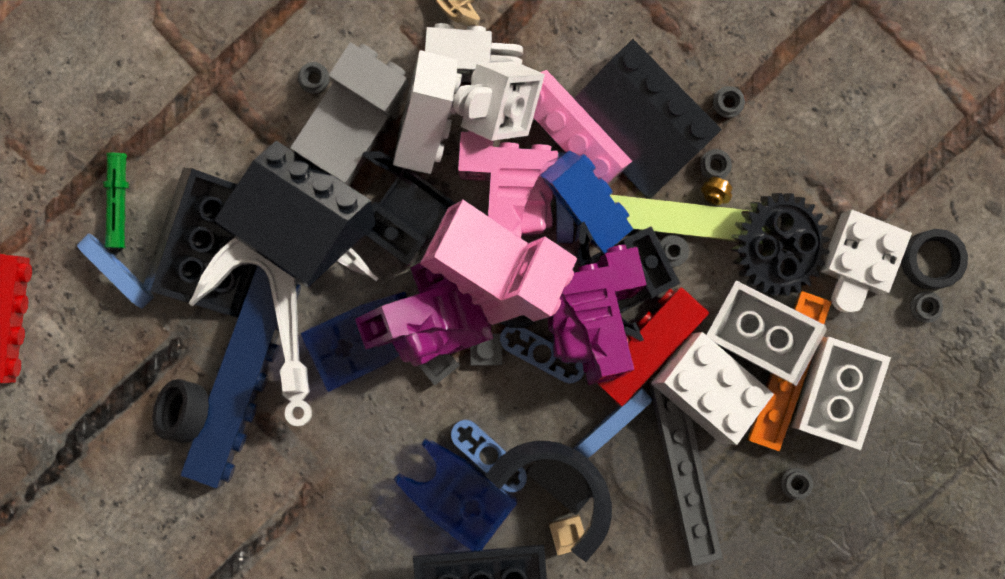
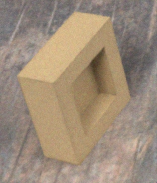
[549,514,584,555]

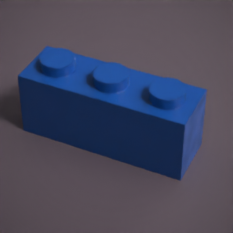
[540,150,633,254]

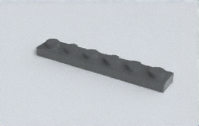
[648,375,722,566]

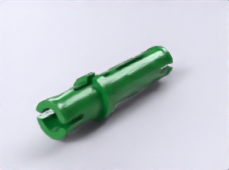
[103,152,129,248]

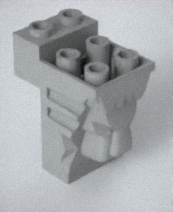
[290,42,409,187]

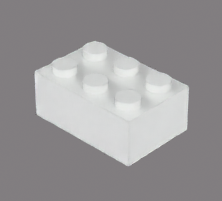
[393,50,462,174]
[706,281,827,386]
[651,332,774,445]
[790,337,891,450]

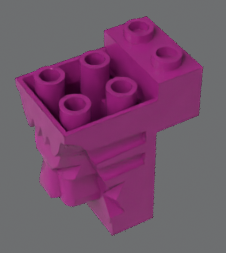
[548,245,647,385]
[355,262,493,367]

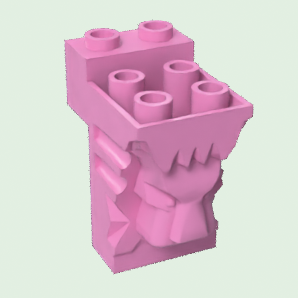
[458,130,558,238]
[420,200,577,325]

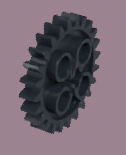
[731,193,830,296]

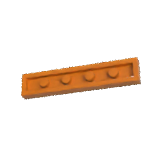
[747,291,832,452]

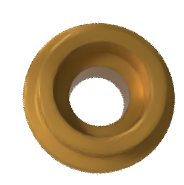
[701,177,733,205]

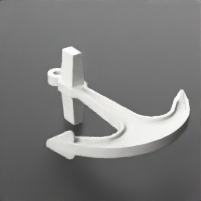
[189,238,379,426]

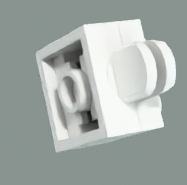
[425,23,523,83]
[453,62,545,141]
[819,210,912,313]

